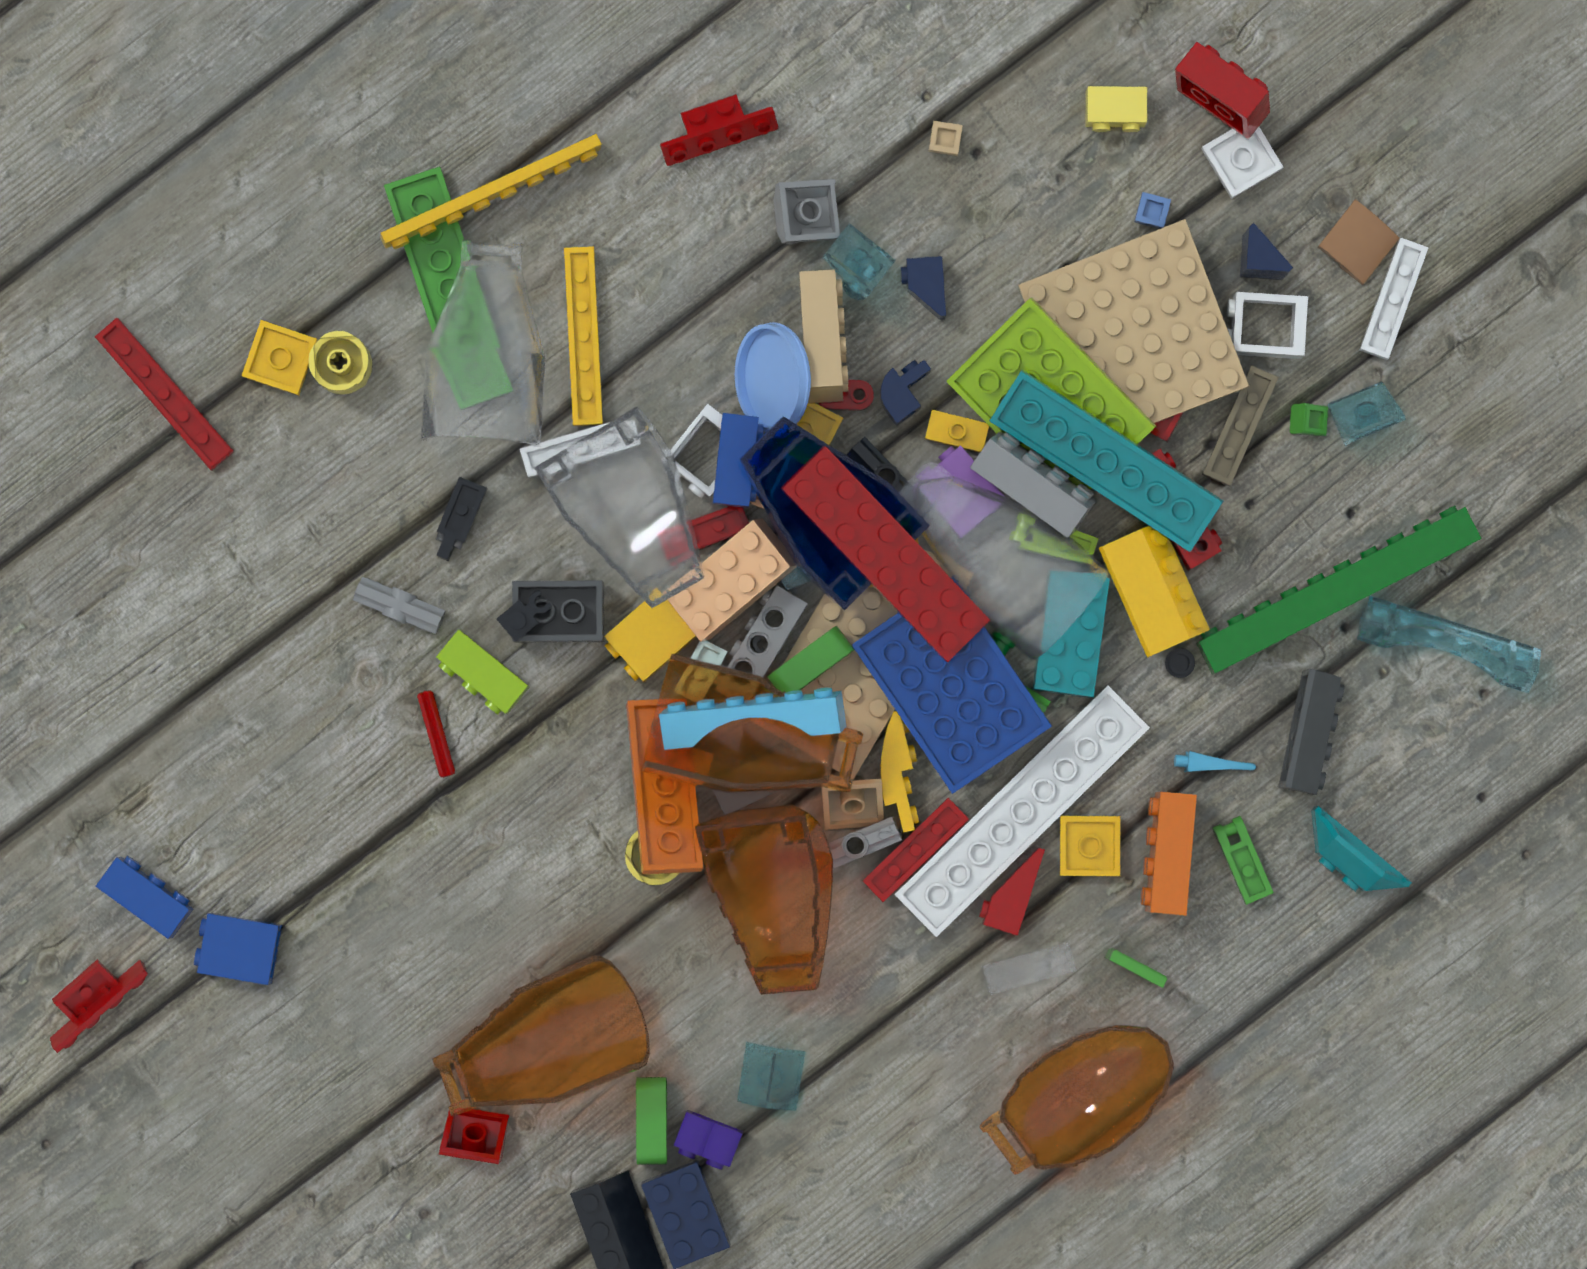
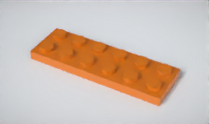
[626,698,703,874]

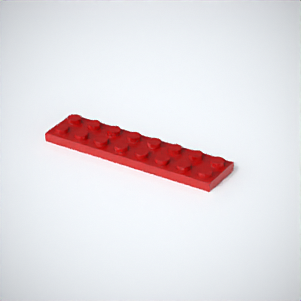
[780,446,990,662]

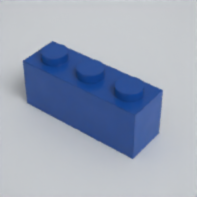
[712,413,764,508]
[95,856,194,939]

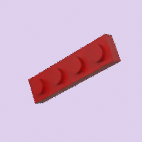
[862,798,969,902]

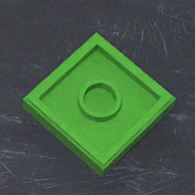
[1104,948,1167,988]

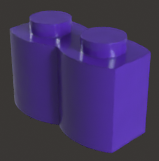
[674,1110,744,1170]

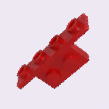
[660,94,779,166]
[50,959,148,1053]

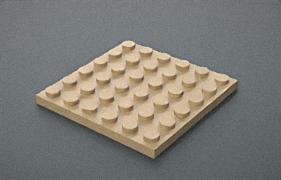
[1018,219,1250,424]

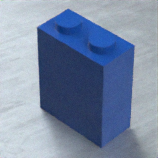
[194,913,282,985]

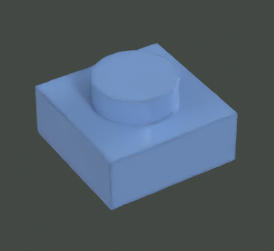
[1134,192,1171,229]

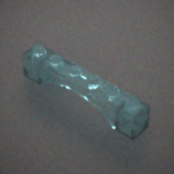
[1357,596,1541,693]

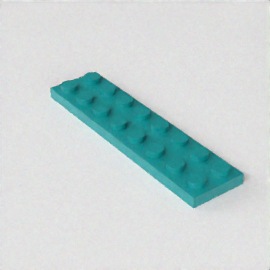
[990,370,1224,552]

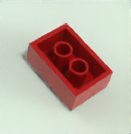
[1175,42,1270,140]

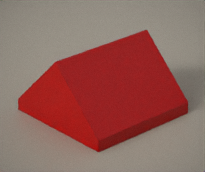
[439,1105,509,1164]

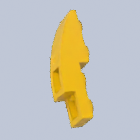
[880,711,919,833]

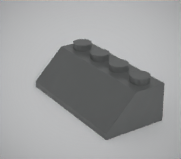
[1278,669,1344,795]

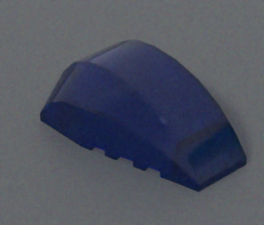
[740,416,930,610]

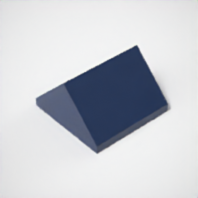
[1240,223,1293,280]

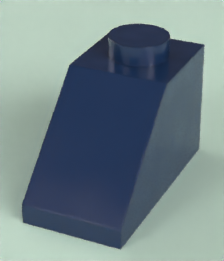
[901,256,946,320]

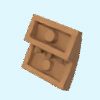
[1318,199,1399,285]

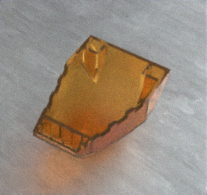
[695,805,833,995]

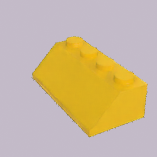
[1099,526,1210,658]

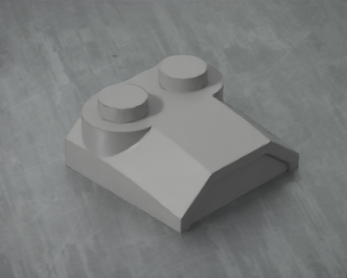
[773,179,842,245]

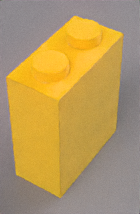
[604,590,697,682]

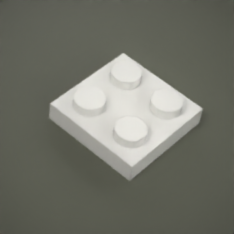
[1201,127,1284,199]

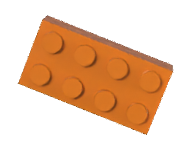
[1141,792,1197,916]

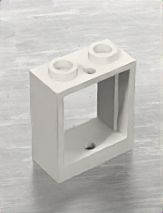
[1227,292,1308,359]
[663,404,722,499]

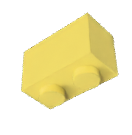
[1085,86,1147,132]

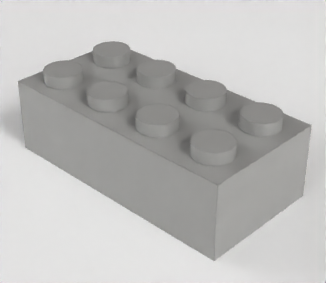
[970,431,1098,538]

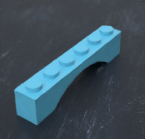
[659,687,846,750]

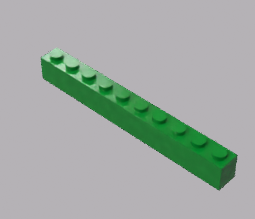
[1196,506,1482,675]

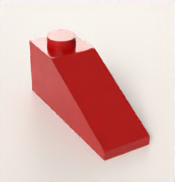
[979,848,1045,936]

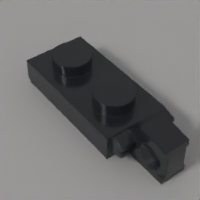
[436,477,488,561]

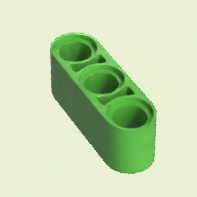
[767,626,855,697]
[636,1077,667,1165]

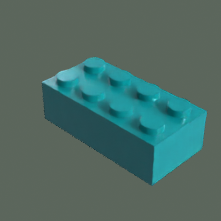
[1032,570,1110,698]

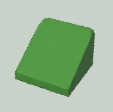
[1290,403,1328,436]

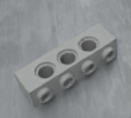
[713,585,808,700]

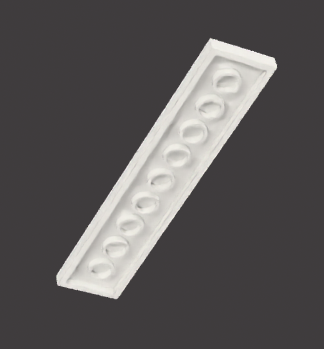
[894,685,1150,937]

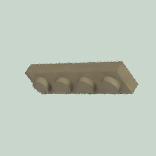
[1202,365,1279,487]

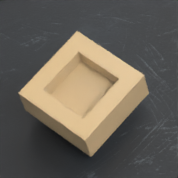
[929,121,963,156]

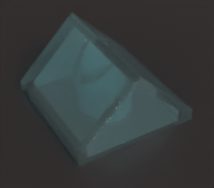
[1328,381,1406,447]
[737,1042,806,1111]

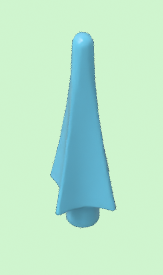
[1174,751,1256,772]

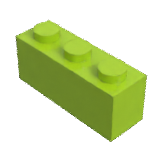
[436,629,530,715]

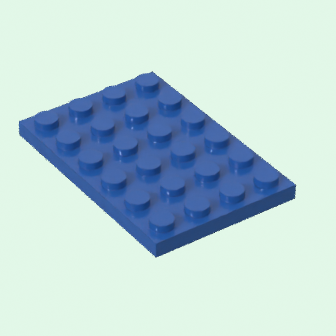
[852,577,1052,794]

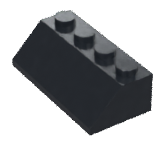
[570,1170,664,1269]

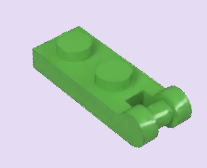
[1212,816,1274,905]

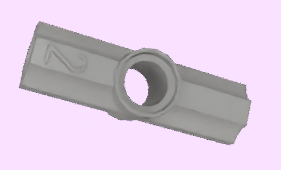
[353,577,446,634]
[810,816,903,874]

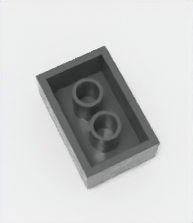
[512,580,604,643]

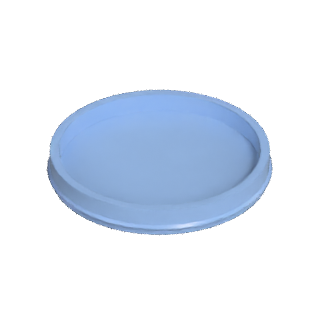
[735,322,811,433]

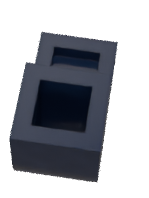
[880,360,931,426]

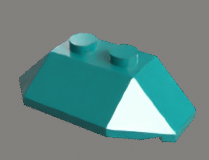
[1311,806,1412,892]

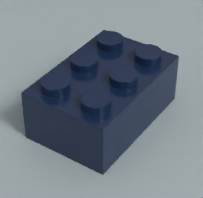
[641,1160,731,1269]

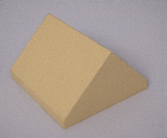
[821,779,884,830]

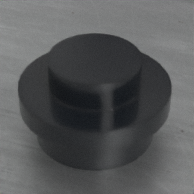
[1165,648,1195,678]

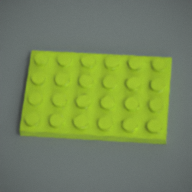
[946,297,1156,490]

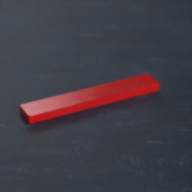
[95,318,234,471]

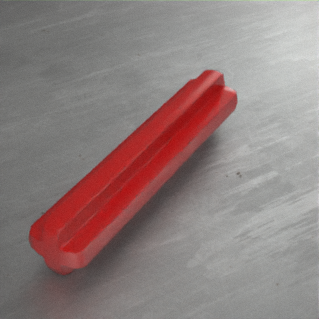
[417,690,455,778]

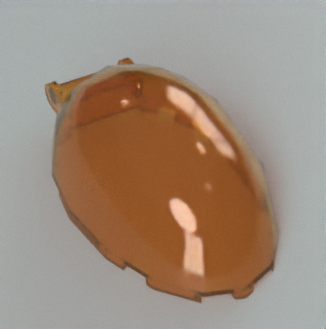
[979,1024,1174,1175]

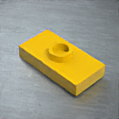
[925,410,989,453]

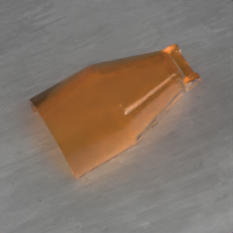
[642,654,863,794]
[432,955,650,1116]

